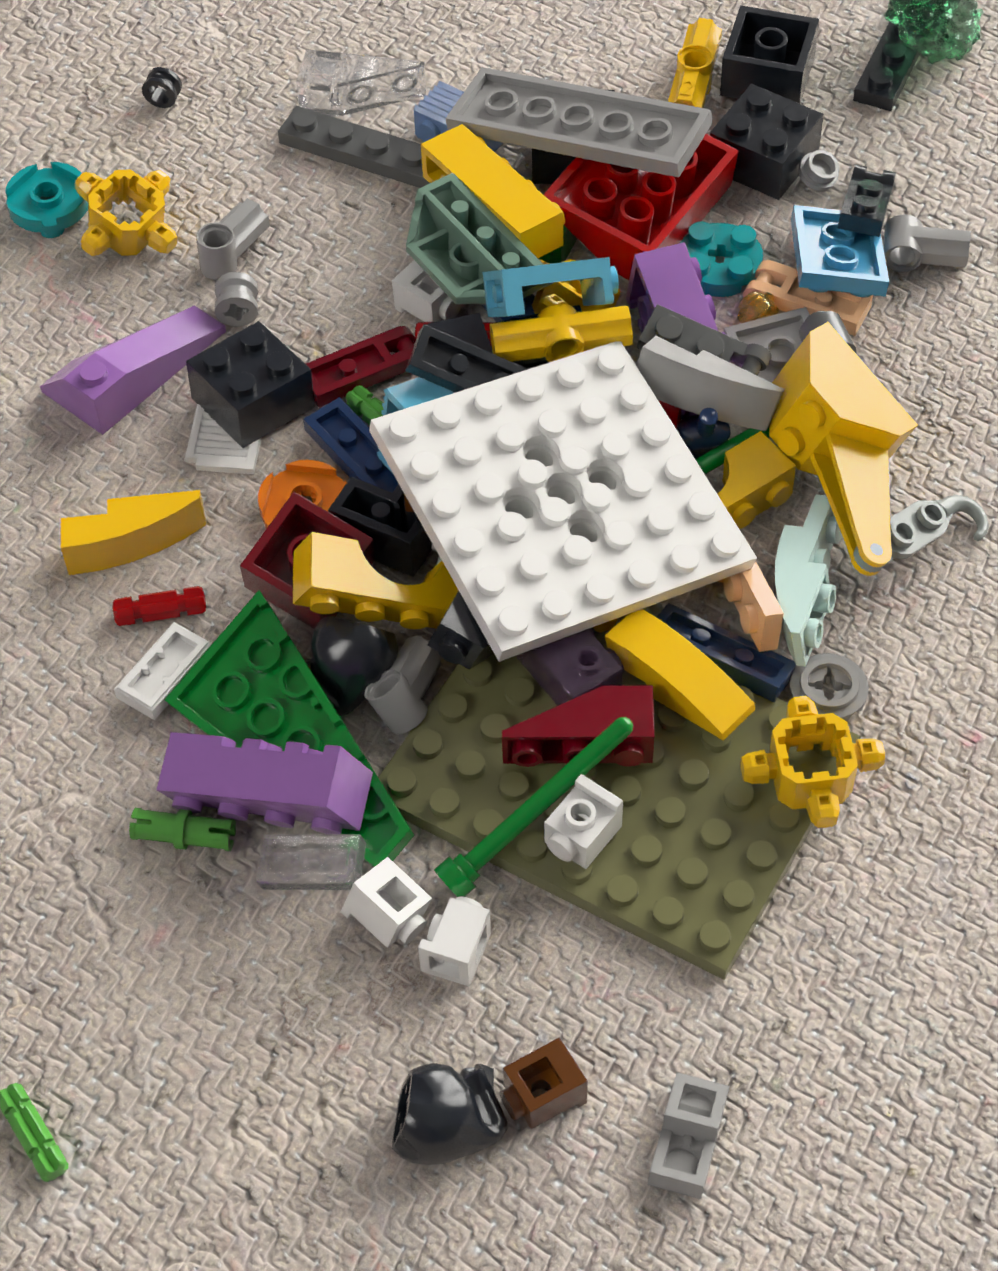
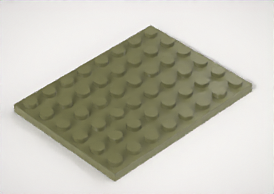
[379,624,861,980]

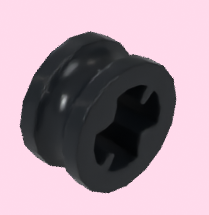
[141,67,182,108]

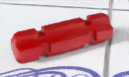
[112,586,207,626]

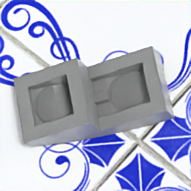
[647,1072,730,1199]

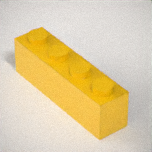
[421,124,565,258]

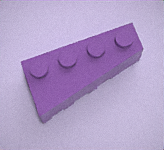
[157,732,373,835]

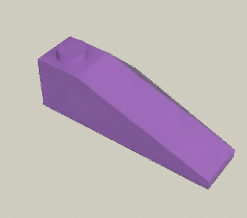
[40,305,226,435]

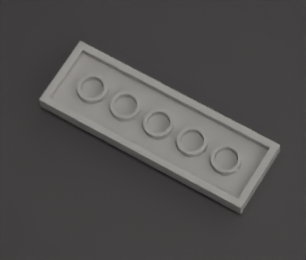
[445,67,712,177]

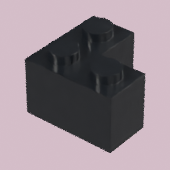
[328,477,432,577]

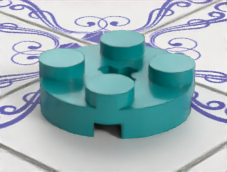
[5,162,88,238]
[680,221,763,297]

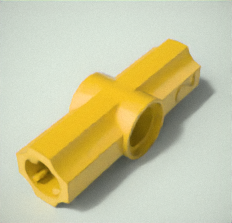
[668,18,722,108]
[490,304,633,362]

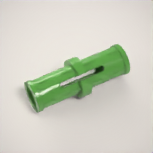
[129,807,236,851]

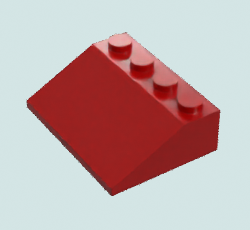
[543,134,739,280]

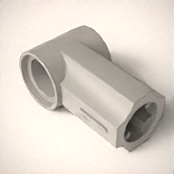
[196,198,269,280]
[884,214,971,272]
[364,635,442,734]

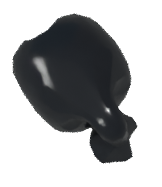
[305,615,398,716]
[392,1063,508,1165]

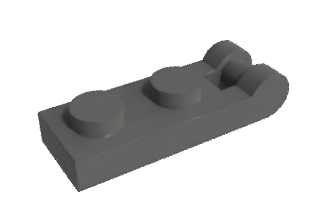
[637,304,772,376]

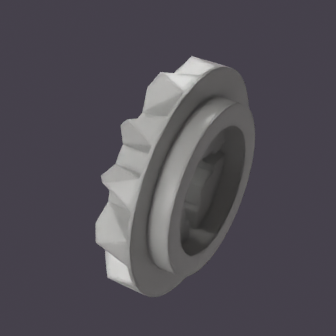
[789,653,869,722]

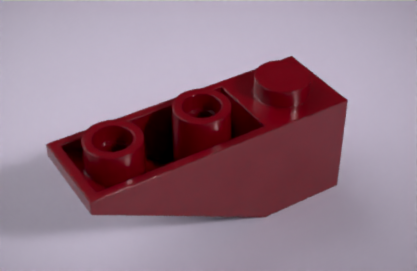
[502,685,655,767]

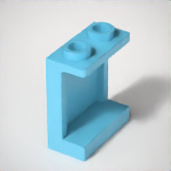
[483,257,619,317]

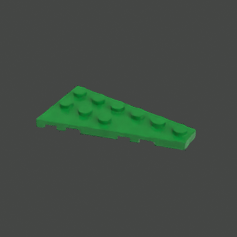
[164,590,414,867]

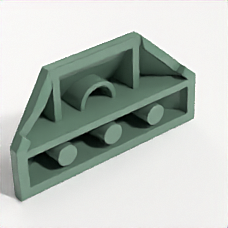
[406,173,555,305]

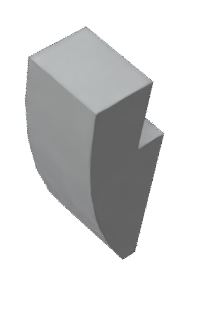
[636,336,784,431]

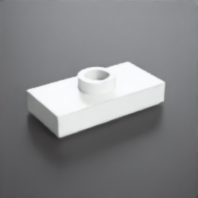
[114,622,212,720]

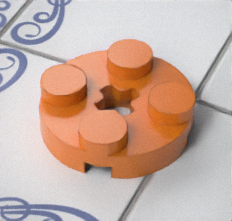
[258,460,347,529]

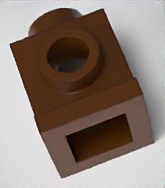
[499,1037,588,1129]

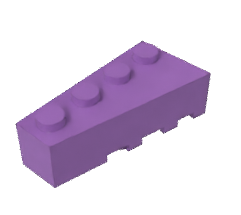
[626,242,725,420]

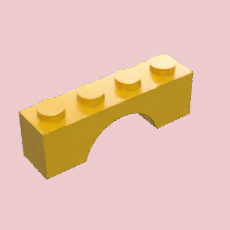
[717,431,796,529]
[293,532,458,629]

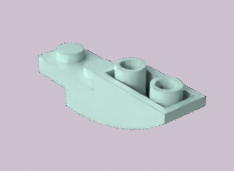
[775,494,842,667]

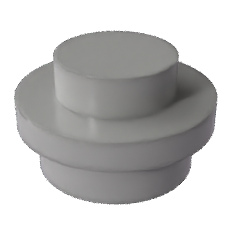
[798,150,839,191]

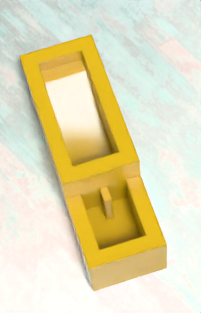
[61,490,206,575]
[605,609,756,741]

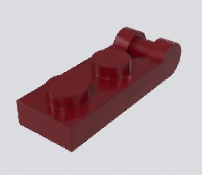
[306,326,416,408]

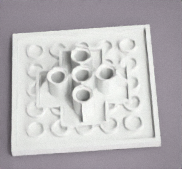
[369,341,757,662]

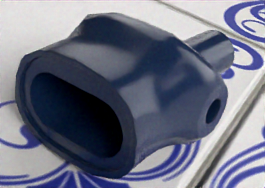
[677,408,731,459]

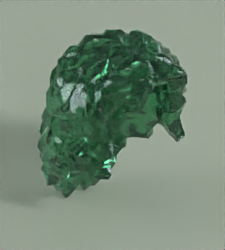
[884,0,984,64]

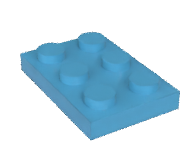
[790,205,889,297]

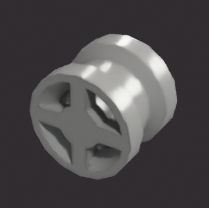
[215,272,258,327]

